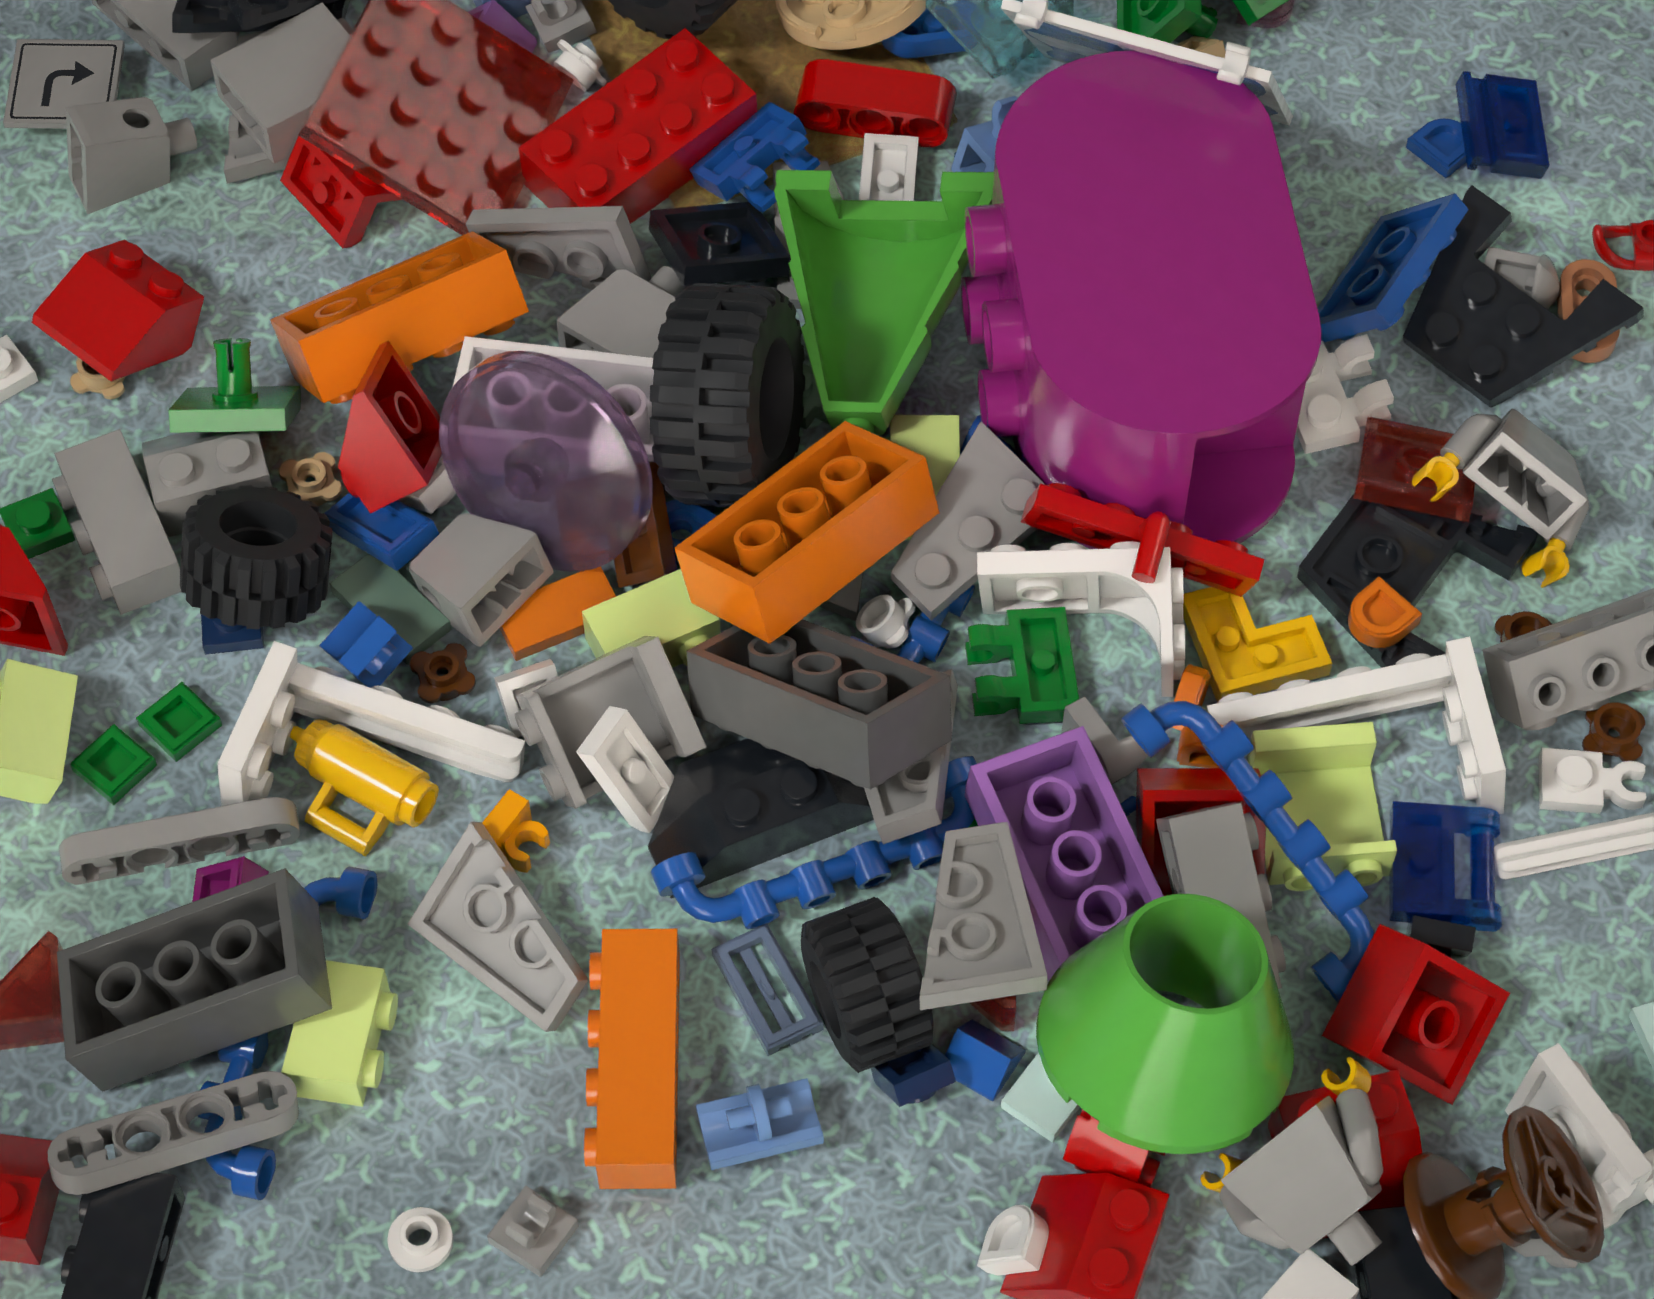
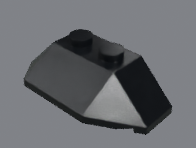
[648,738,874,899]

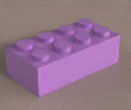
[964,726,1163,981]

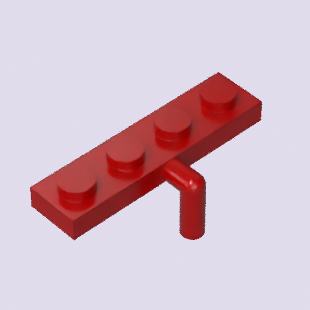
[1021,483,1265,597]

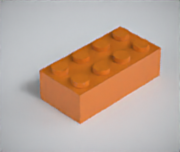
[270,231,529,404]
[674,421,940,644]

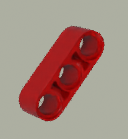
[793,59,957,147]

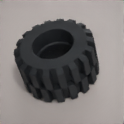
[180,485,332,629]
[801,897,934,1073]

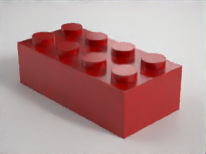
[518,28,757,224]

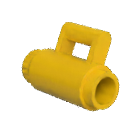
[290,719,439,857]

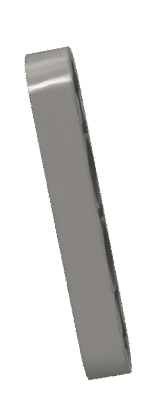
[59,797,300,885]
[48,1071,299,1195]

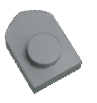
[1484,247,1559,310]
[1061,696,1148,785]

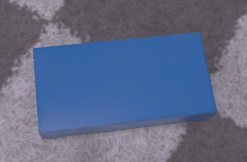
[324,493,439,571]

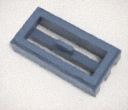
[711,923,824,1056]

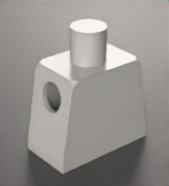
[66,97,197,214]
[557,266,687,358]
[409,513,554,647]

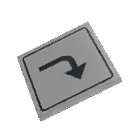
[3,39,125,129]

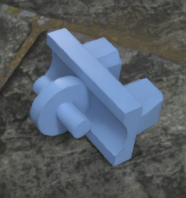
[696,1078,824,1170]

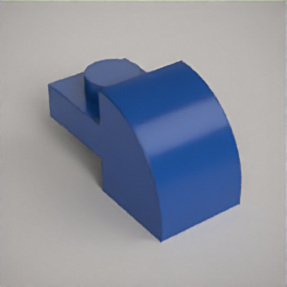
[319,601,413,688]

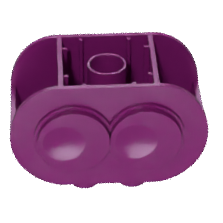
[961,50,1321,549]

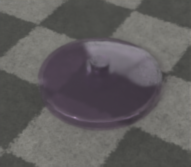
[439,351,653,572]

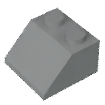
[142,431,272,537]

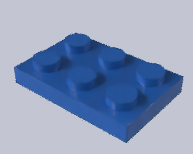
[1317,193,1469,343]

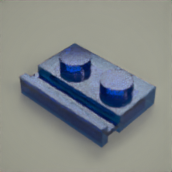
[1455,71,1550,179]

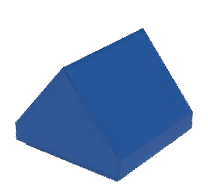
[945,1019,1026,1102]

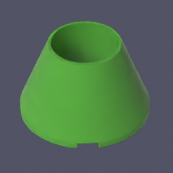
[1036,894,1294,1154]

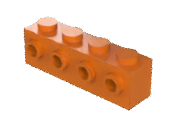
[584,928,680,1189]

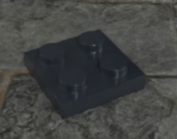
[649,202,791,286]

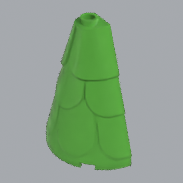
[774,170,994,436]

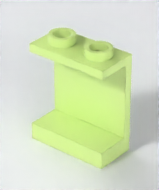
[1247,722,1397,891]

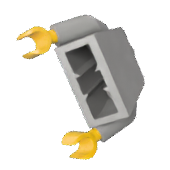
[1412,409,1589,588]
[1200,1057,1383,1266]

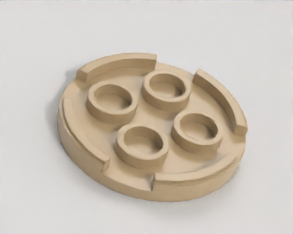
[775,0,931,50]

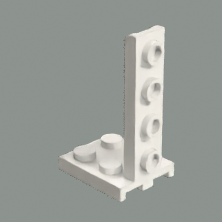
[1207,636,1506,817]
[217,641,525,806]
[1505,1043,1654,1230]

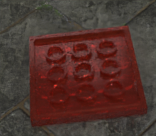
[298,0,574,235]

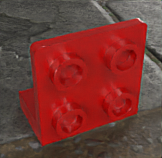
[280,120,444,249]

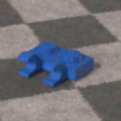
[689,101,821,212]

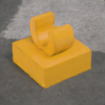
[482,789,550,873]

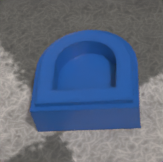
[1406,118,1473,178]

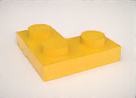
[1183,587,1333,703]

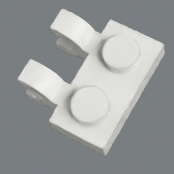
[1296,334,1394,454]

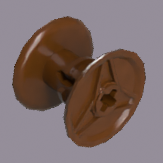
[1403,1105,1605,1299]

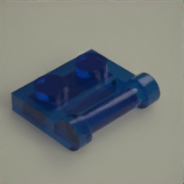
[1389,801,1502,932]

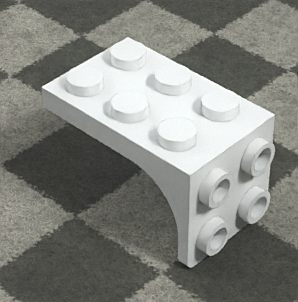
[977,541,1185,697]

